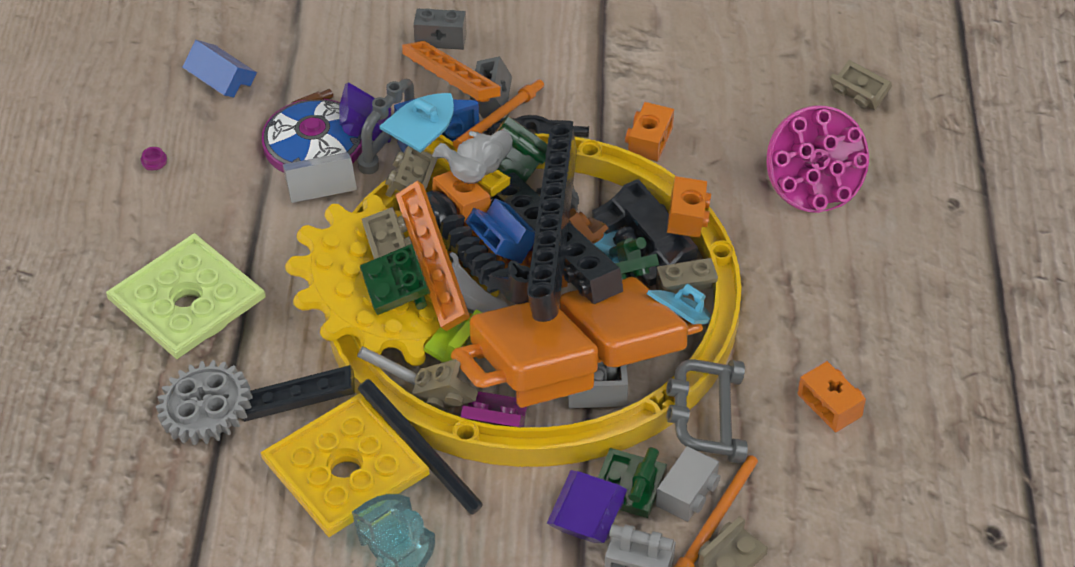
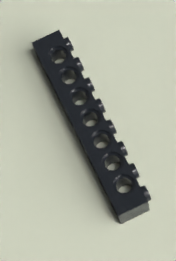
[490,172,623,304]

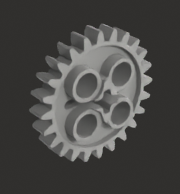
[156,360,252,445]

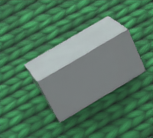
[283,152,357,203]

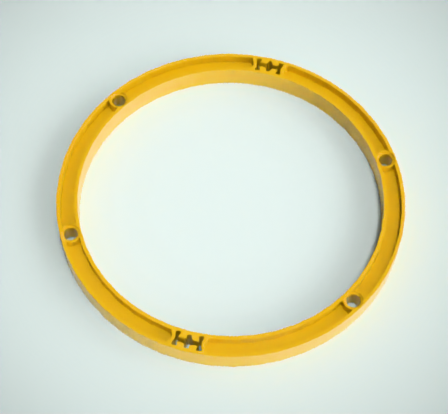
[324,134,741,467]

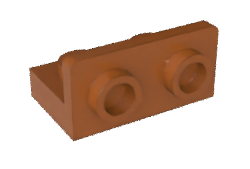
[569,208,608,244]

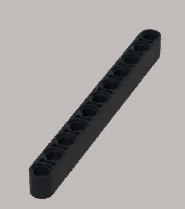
[527,123,577,322]

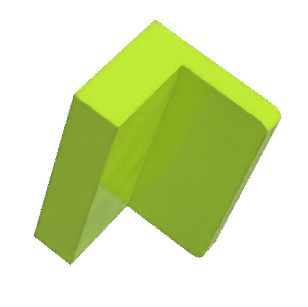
[424,309,482,362]

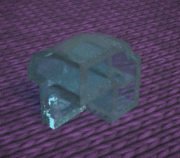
[352,494,435,567]

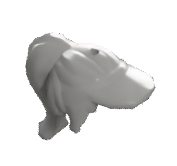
[432,130,513,184]

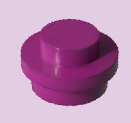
[140,147,167,171]

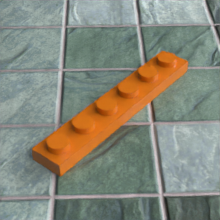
[402,41,501,102]
[395,181,470,331]

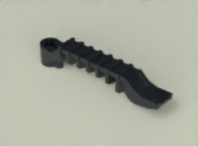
[426,190,530,304]

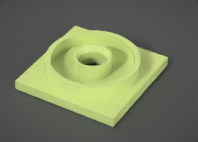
[106,233,266,359]

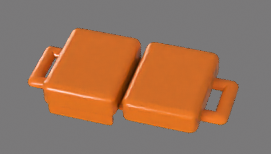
[451,277,703,408]

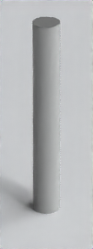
[357,346,417,385]

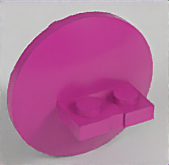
[766,106,869,213]

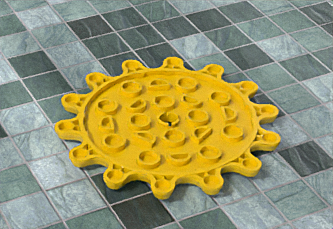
[285,195,500,366]

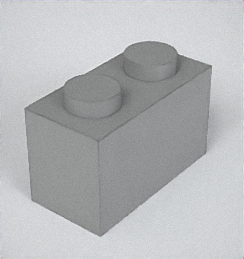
[656,446,721,522]

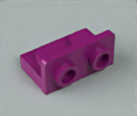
[461,391,527,427]

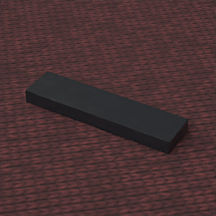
[243,365,355,422]

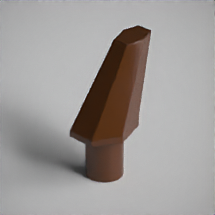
[292,89,334,103]

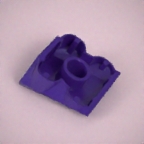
[339,82,391,143]
[547,470,628,543]

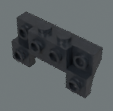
[592,179,698,287]

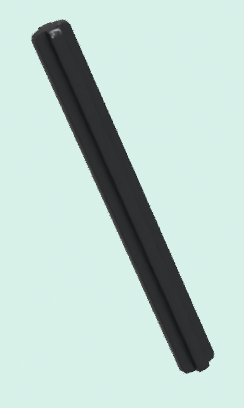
[358,379,483,515]

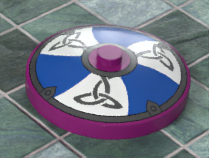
[262,99,362,173]

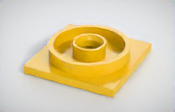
[261,393,430,537]

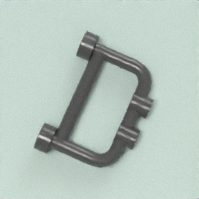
[358,78,415,174]
[666,359,748,464]

